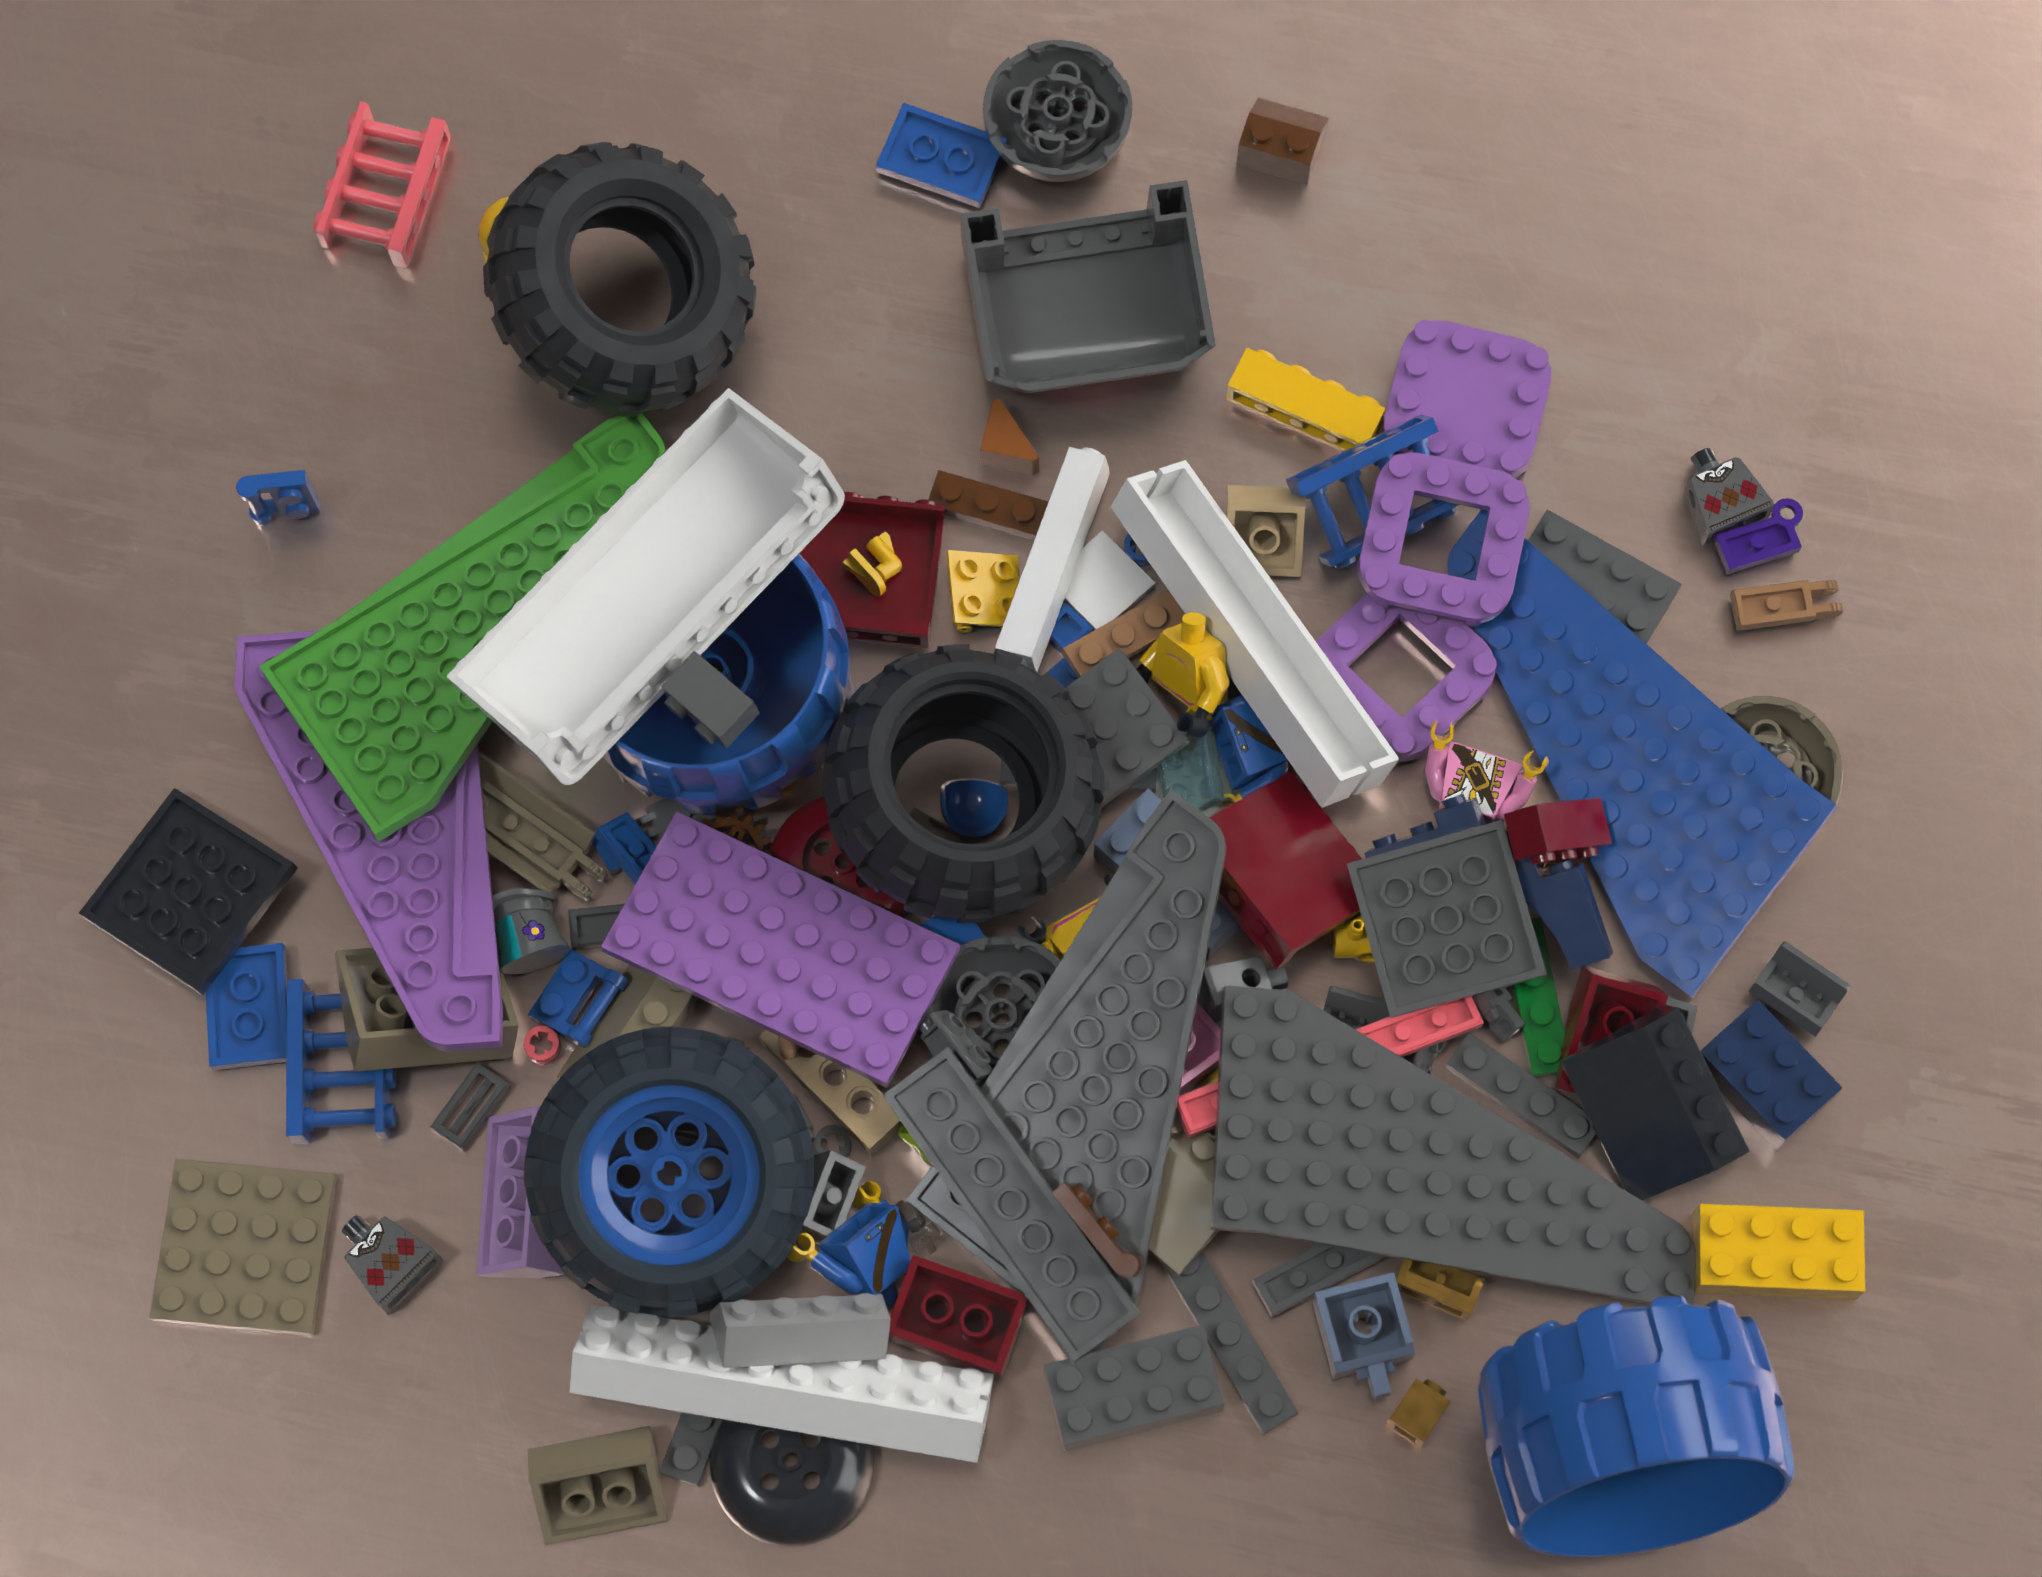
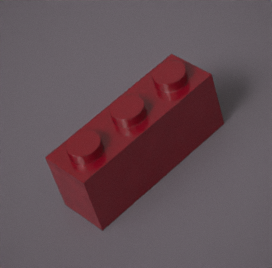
[1504,798,1612,866]

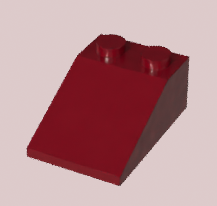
[1555,966,1668,1093]

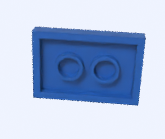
[876,103,1007,208]
[206,943,288,1070]

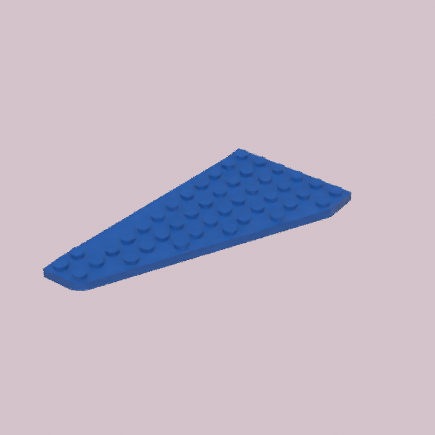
[1447,509,1838,998]

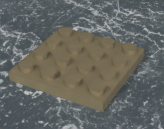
[149,1159,337,1336]

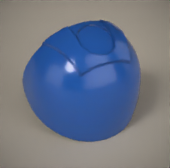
[940,778,1008,837]

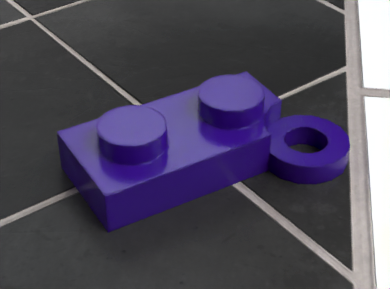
[1713,498,1803,574]

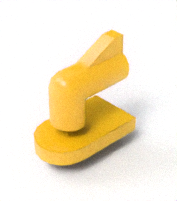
[841,532,902,597]

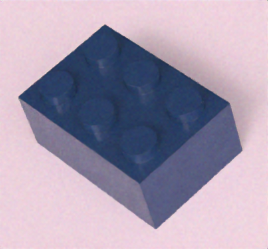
[1700,999,1842,1150]

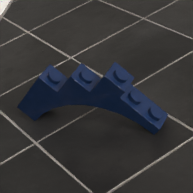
[1364,794,1614,970]

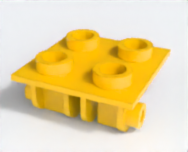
[946,550,1020,633]

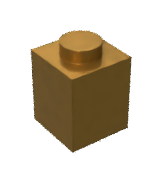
[1386,1378,1451,1448]

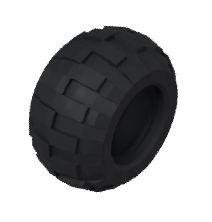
[822,644,1105,923]

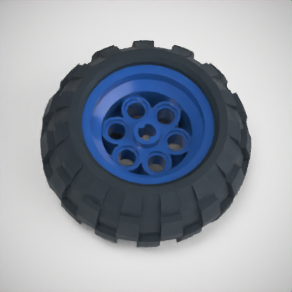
[524,1026,814,1318]

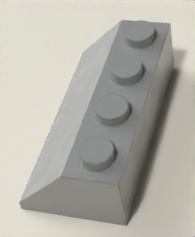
[709,1293,890,1368]

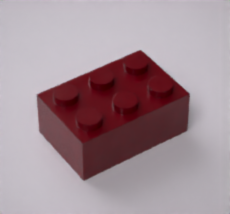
[888,1255,1029,1381]

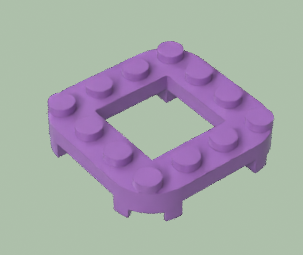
[1357,453,1530,626]
[1316,593,1497,762]

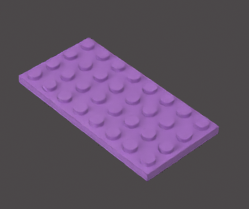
[601,811,960,1088]

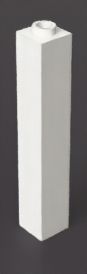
[995,447,1110,672]

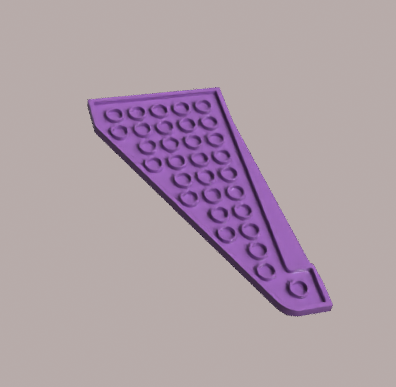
[234,630,503,1051]

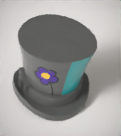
[492,888,570,974]

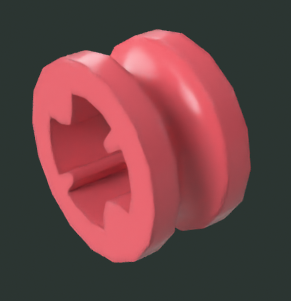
[523,1026,561,1065]

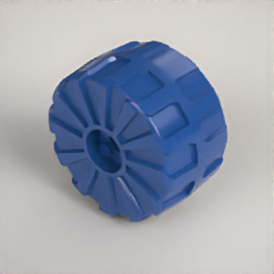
[603,554,853,815]
[1478,1296,1795,1557]

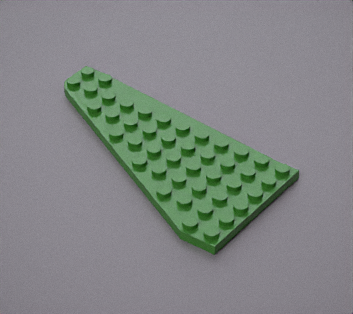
[259,412,666,842]

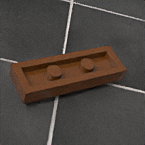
[928,470,1048,540]

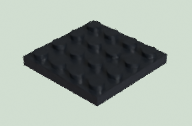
[79,788,298,996]

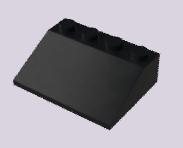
[1560,1005,1750,1201]

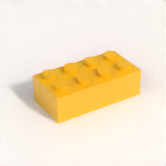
[1692,1204,1865,1300]

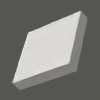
[1064,530,1155,630]

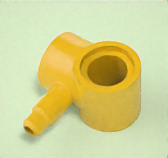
[1333,915,1375,963]

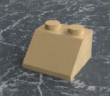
[1226,485,1306,577]

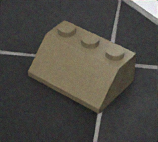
[528,1426,667,1545]

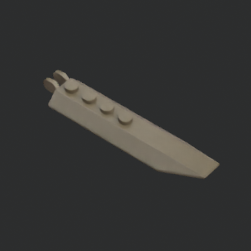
[478,750,608,901]

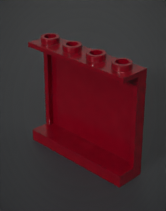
[799,492,945,649]
[1209,771,1362,970]

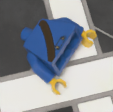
[1186,695,1290,807]
[787,1181,911,1307]

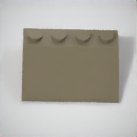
[335,948,519,1072]
[1148,1112,1220,1278]

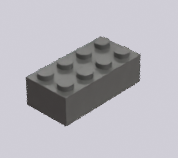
[1044,1325,1225,1452]

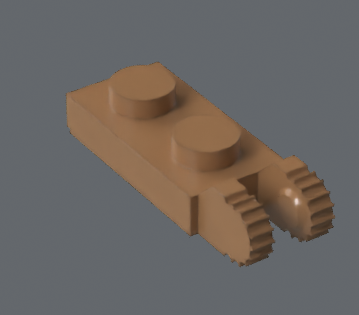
[1730,580,1844,631]

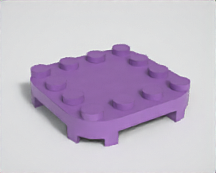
[1382,320,1551,479]

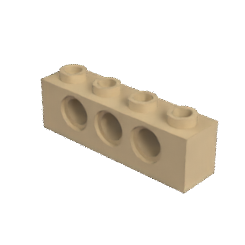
[759,1030,903,1157]

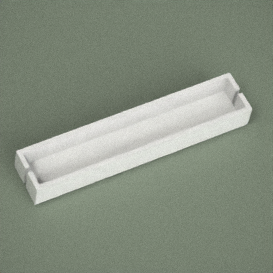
[1111,460,1399,808]
[569,1305,994,1463]

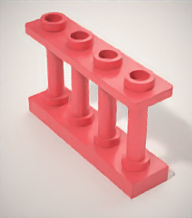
[313,102,451,268]

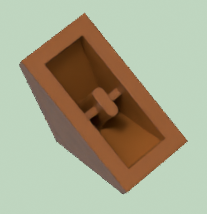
[980,397,1039,476]

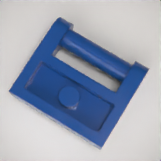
[236,470,320,525]
[527,949,629,1048]

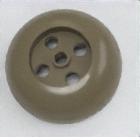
[1721,696,1843,805]

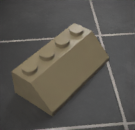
[556,965,701,1079]

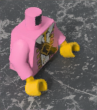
[1425,720,1549,824]

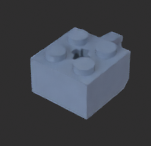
[1312,1272,1415,1400]

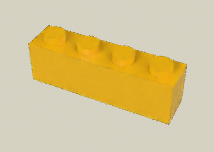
[1226,347,1385,452]

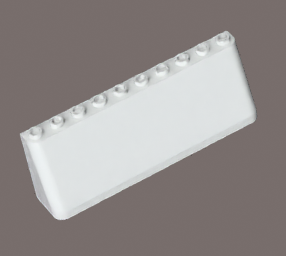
[446,388,845,785]

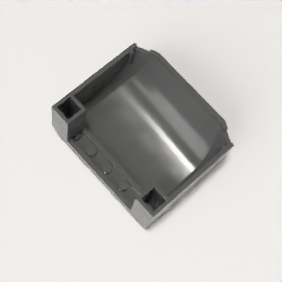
[961,180,1216,393]

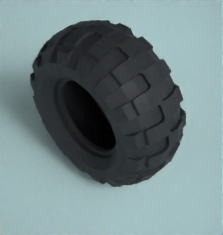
[483,142,756,416]

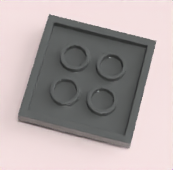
[1065,648,1190,808]

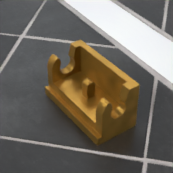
[1396,1259,1485,1321]

